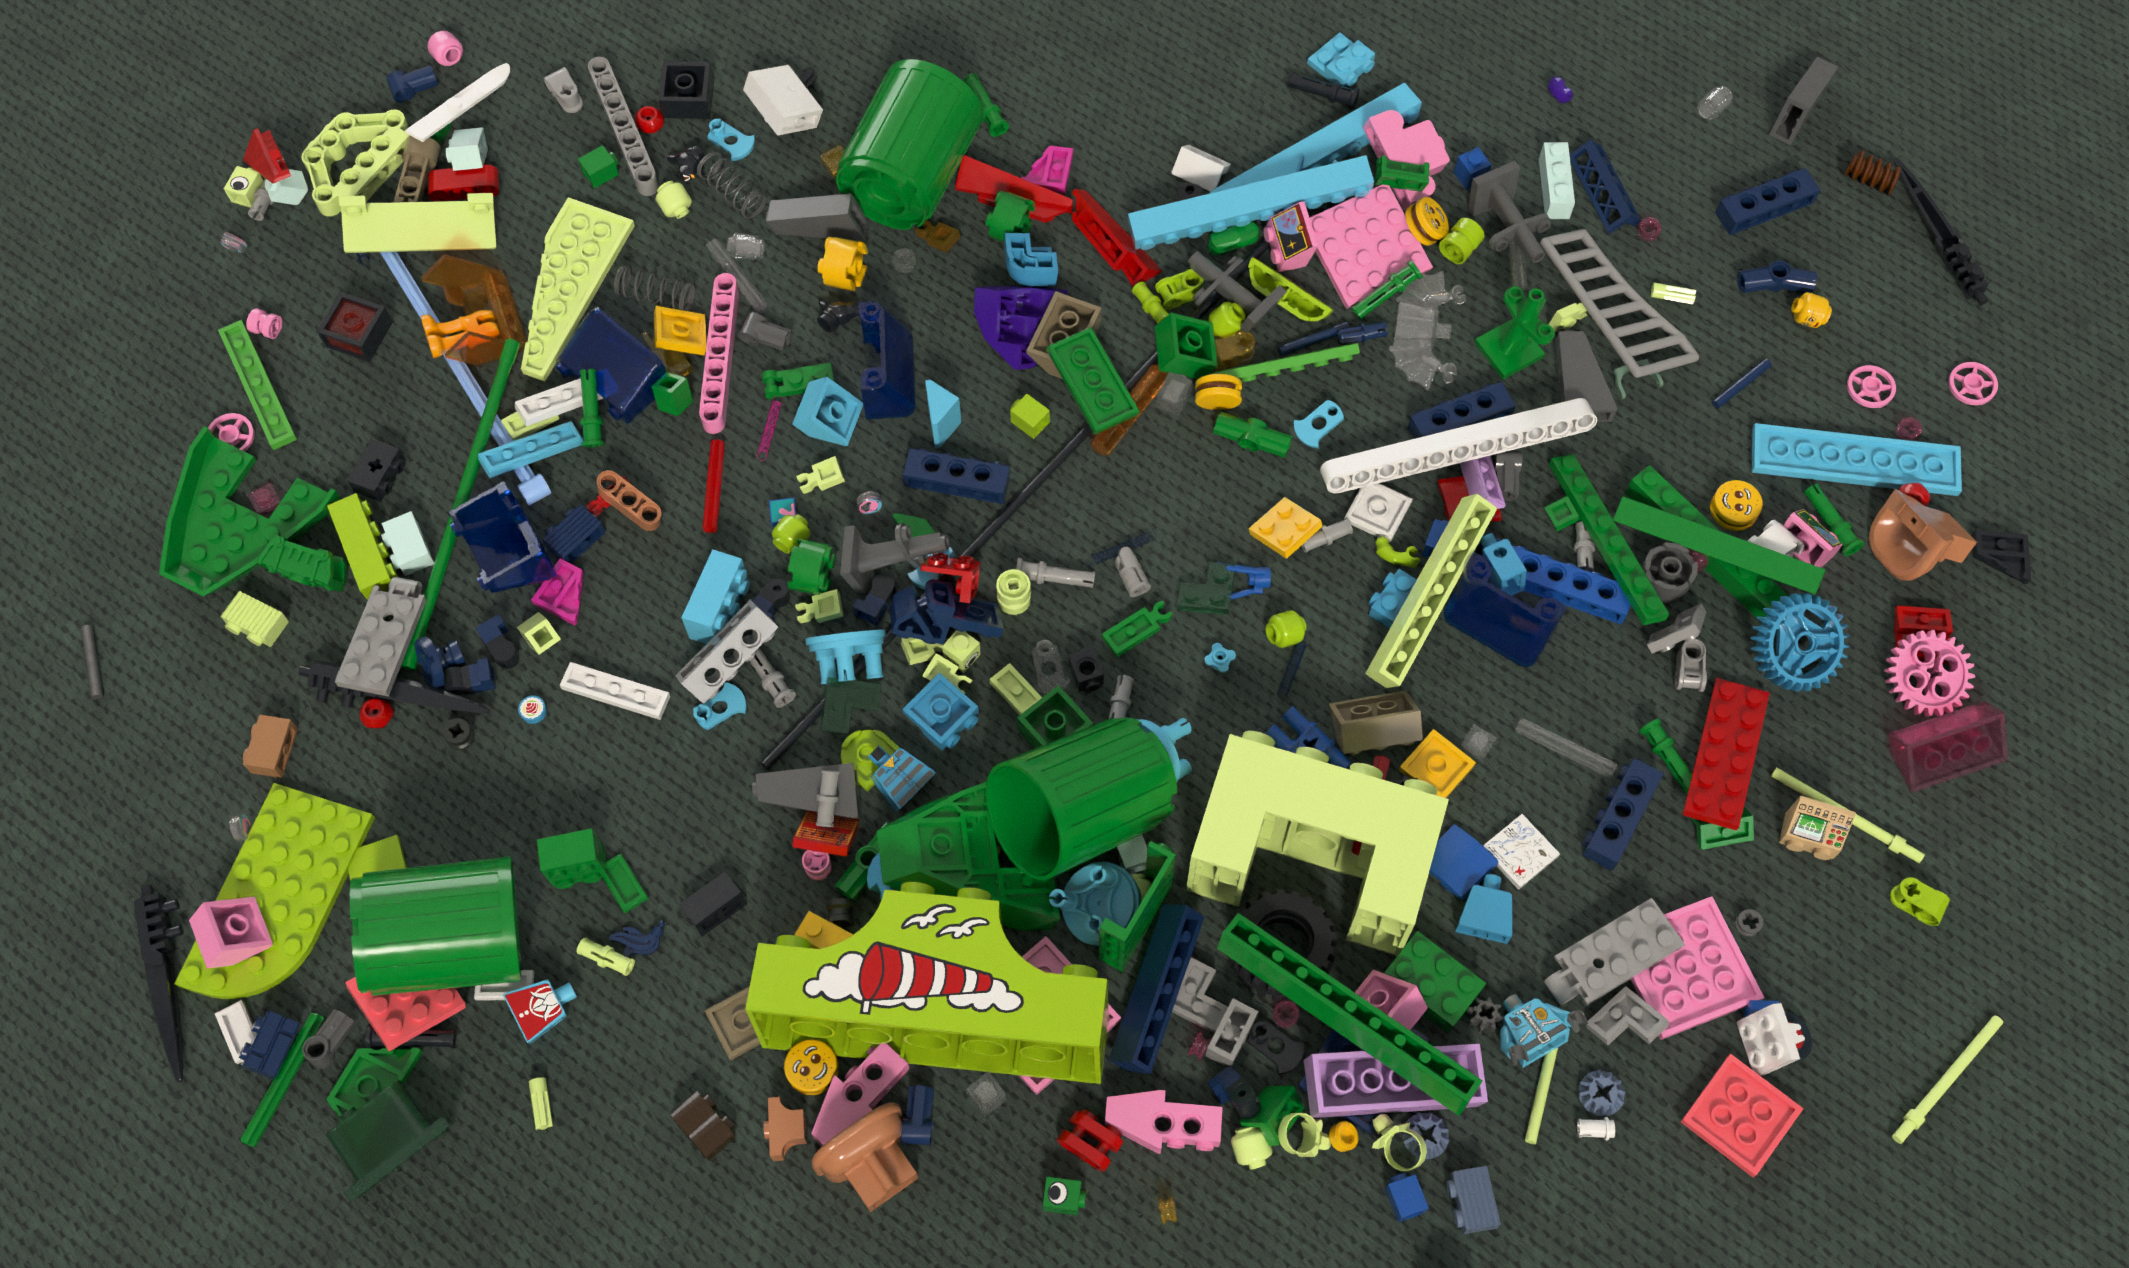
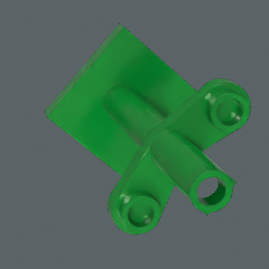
[1474,286,1555,380]

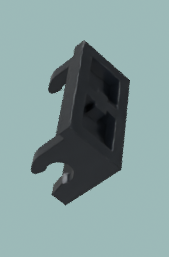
[679,872,747,937]

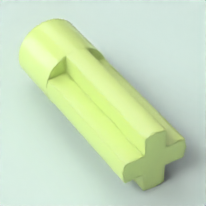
[1651,282,1696,304]
[529,1078,553,1130]

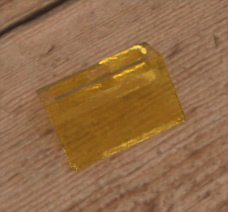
[642,331,693,377]

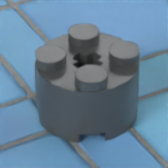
[1641,542,1698,603]

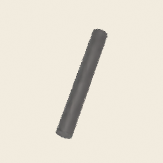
[81,625,103,699]

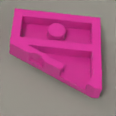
[1021,146,1074,193]

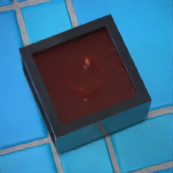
[317,291,393,362]

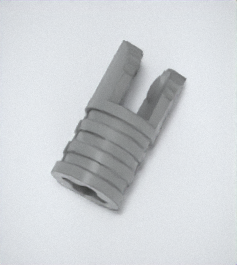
[1115,546,1151,597]

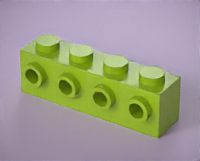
[327,493,398,600]

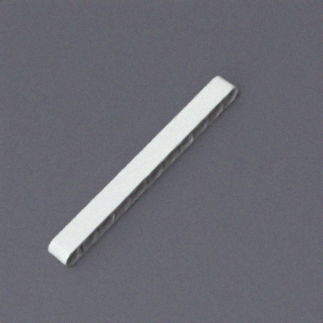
[1320,398,1597,493]

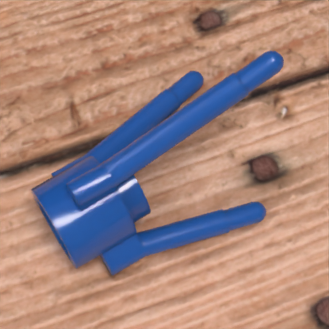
[1210,562,1271,604]

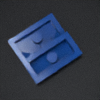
[1429,824,1499,900]

